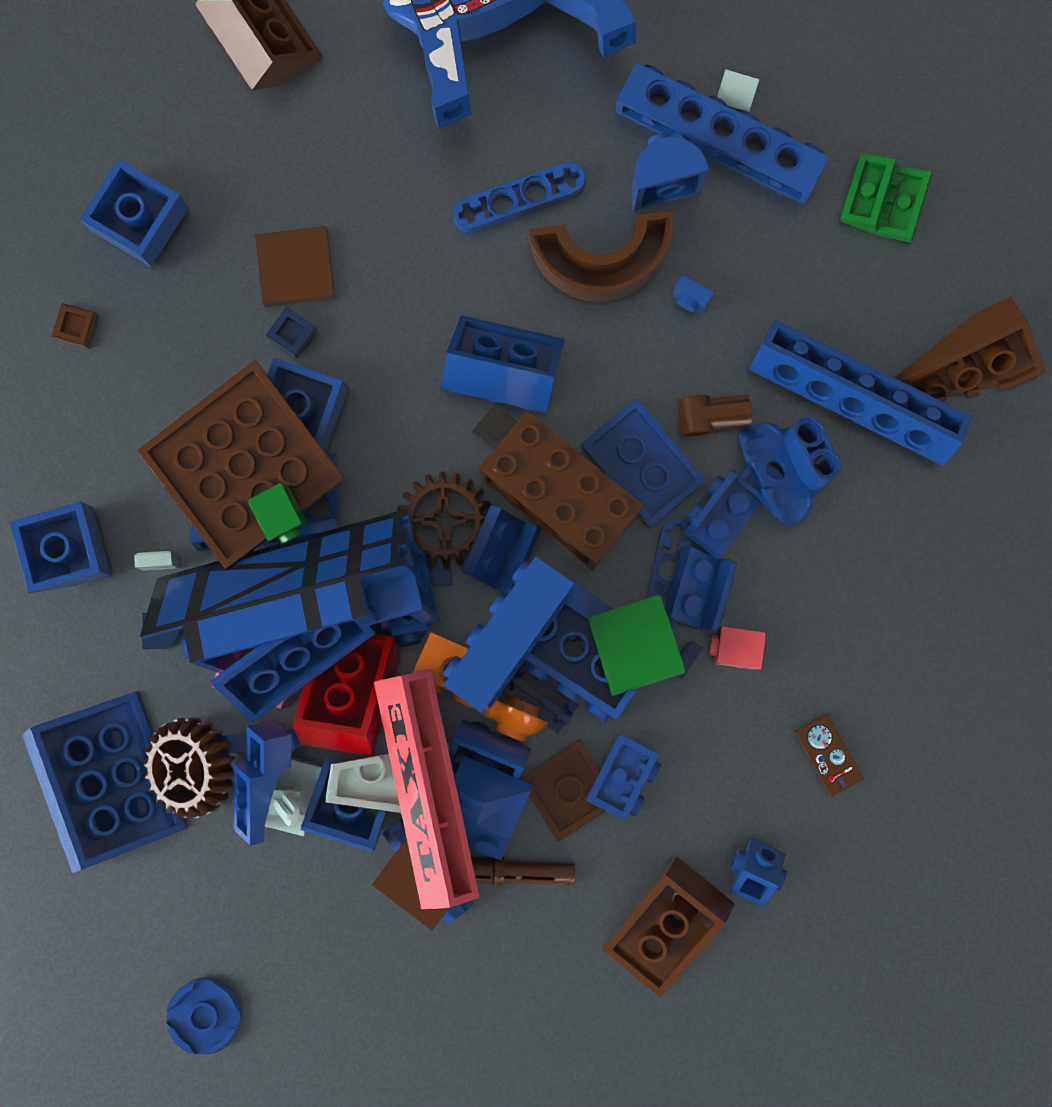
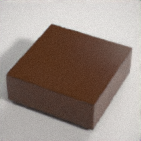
[51,303,99,349]

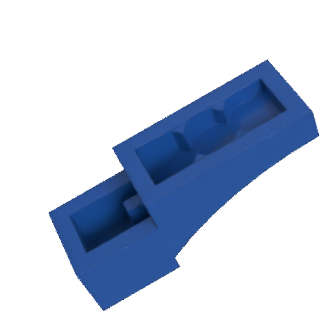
[233,720,295,846]

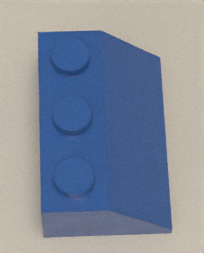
[441,315,565,413]

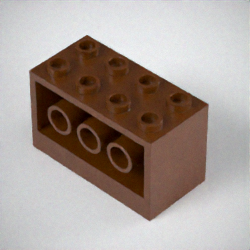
[479,411,644,571]

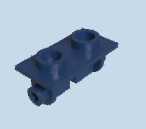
[502,663,579,734]

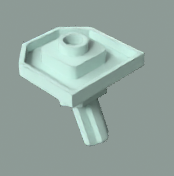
[265,756,323,836]

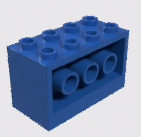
[525,578,638,723]

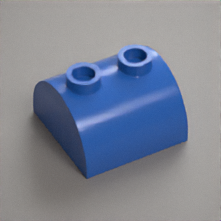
[630,133,709,211]
[449,720,531,779]
[301,758,388,853]

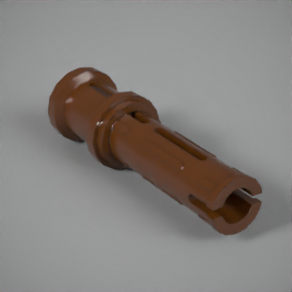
[471,857,575,888]

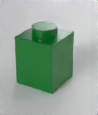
[247,483,309,545]

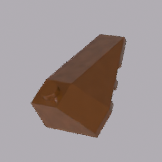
[895,297,1045,402]

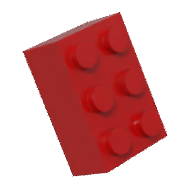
[292,634,400,756]

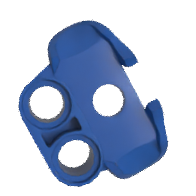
[739,416,841,527]

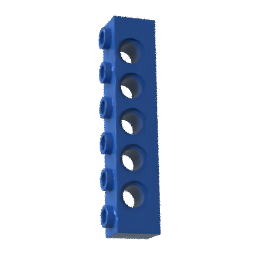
[615,62,829,205]
[749,319,972,466]

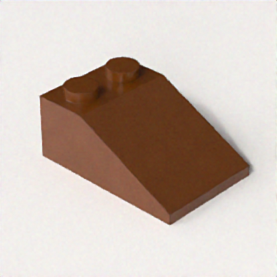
[603,856,735,997]

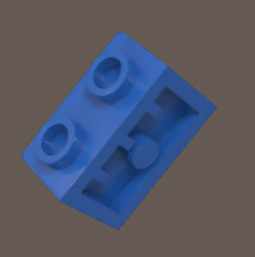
[683,470,761,560]
[461,505,541,594]
[665,547,737,632]
[585,734,661,821]

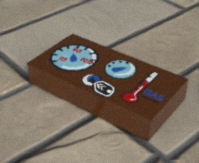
[794,714,864,797]

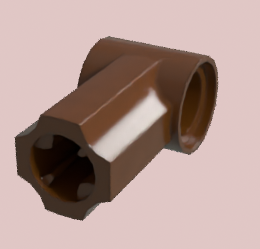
[677,394,752,437]

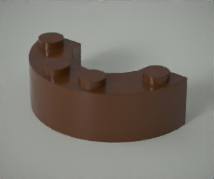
[529,210,674,302]

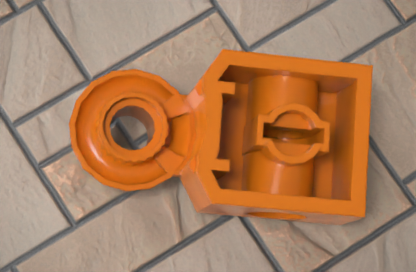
[413,632,549,743]

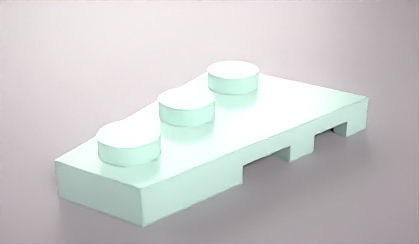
[325,743,450,813]

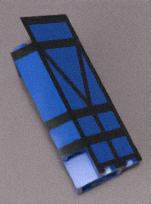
[140,509,440,674]

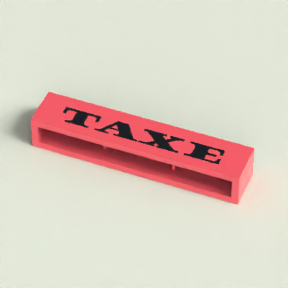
[374,669,480,909]

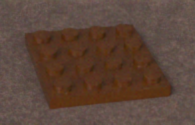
[137,360,346,569]

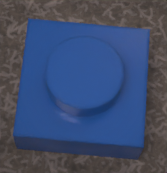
[672,274,714,313]

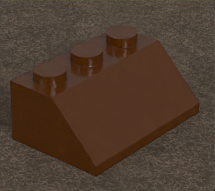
[195,0,322,90]

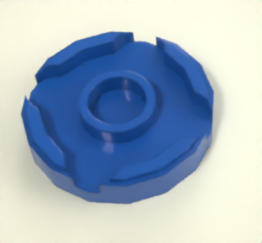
[166,978,242,1055]

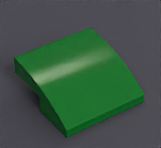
[840,153,932,243]
[587,595,685,696]

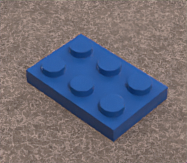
[581,398,707,528]

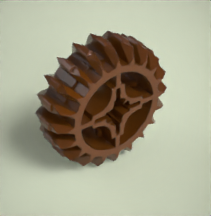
[397,471,491,570]
[141,717,236,818]

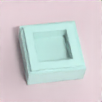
[717,69,759,113]
[134,551,180,571]

